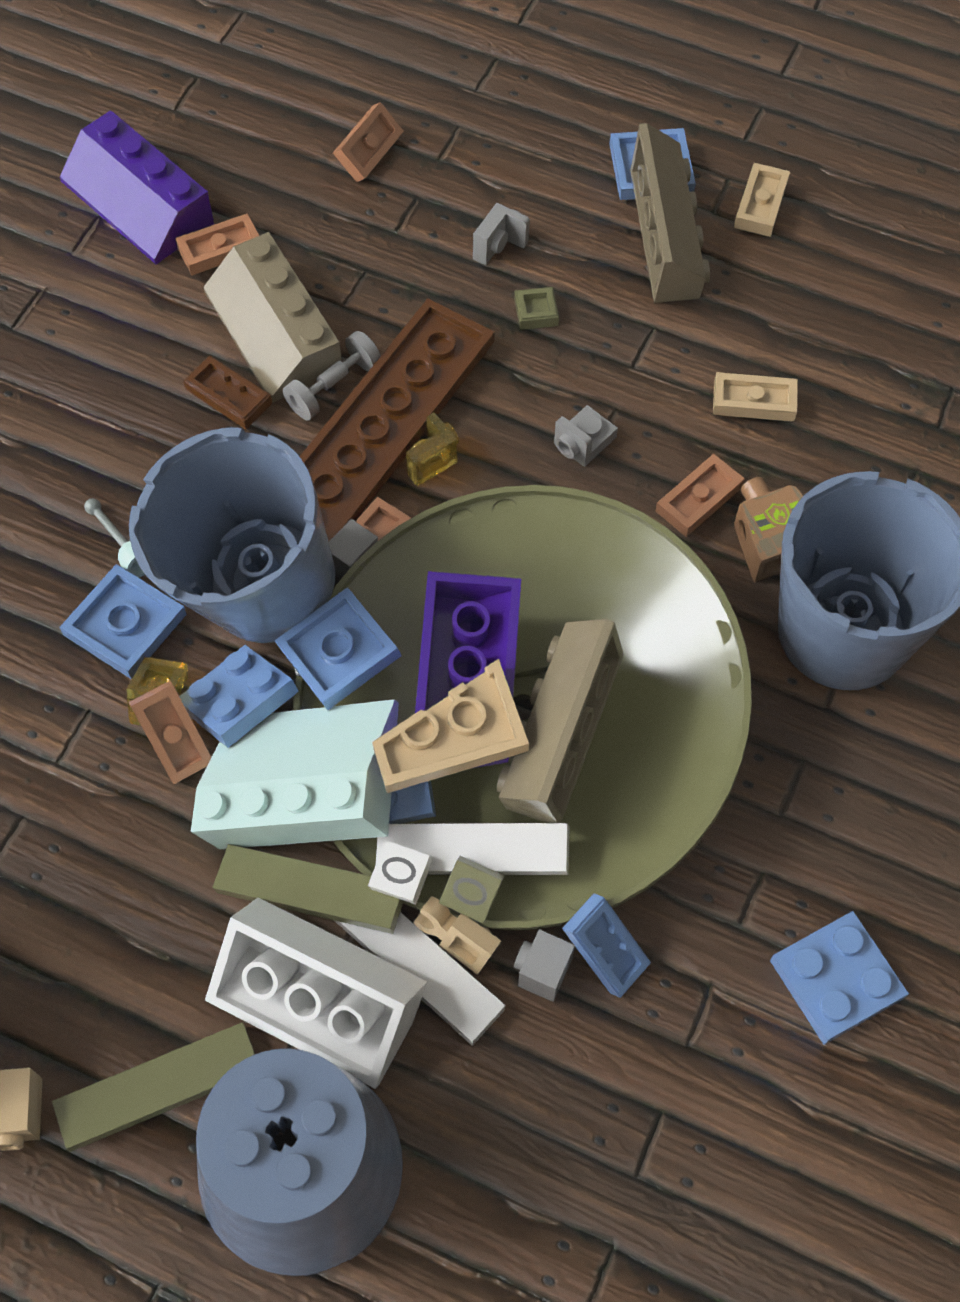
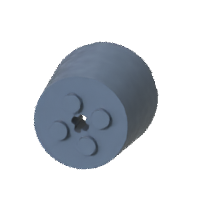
[129,427,335,643]
[778,471,960,690]
[196,1048,403,1276]

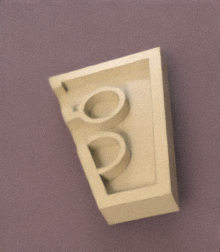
[372,659,529,793]

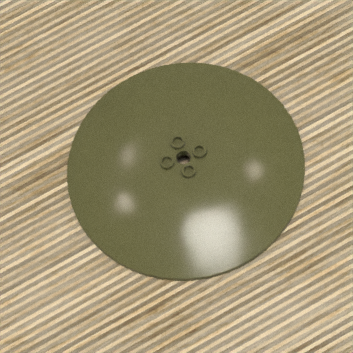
[293,485,752,930]

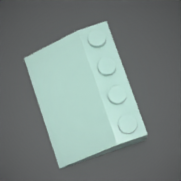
[191,699,399,849]

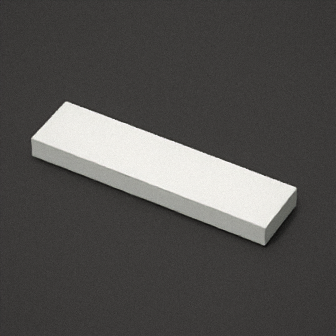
[376,823,569,875]
[335,912,505,1046]

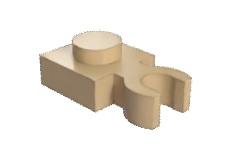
[413,896,501,975]

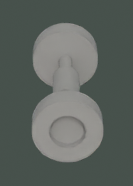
[283,331,381,420]

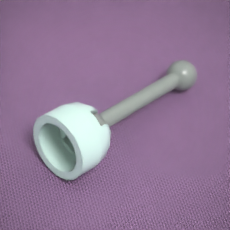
[84,498,146,578]

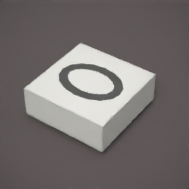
[368,840,433,904]

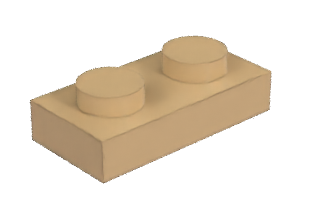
[734,163,790,237]
[713,372,797,422]

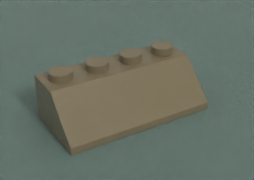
[630,123,710,303]
[203,232,342,402]
[497,619,624,823]

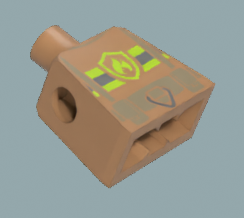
[734,477,803,582]

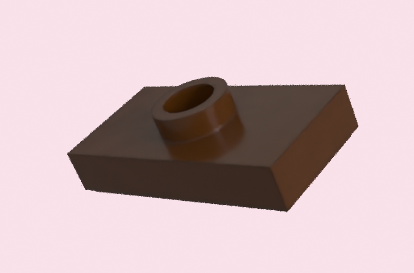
[183,355,273,429]

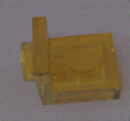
[406,413,459,486]
[126,657,188,726]

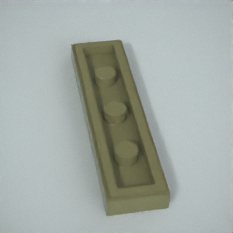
[212,844,404,934]
[52,1022,255,1152]

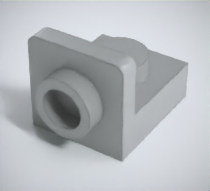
[473,203,530,265]
[554,405,618,467]

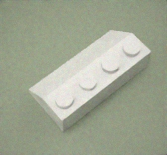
[205,897,428,1089]

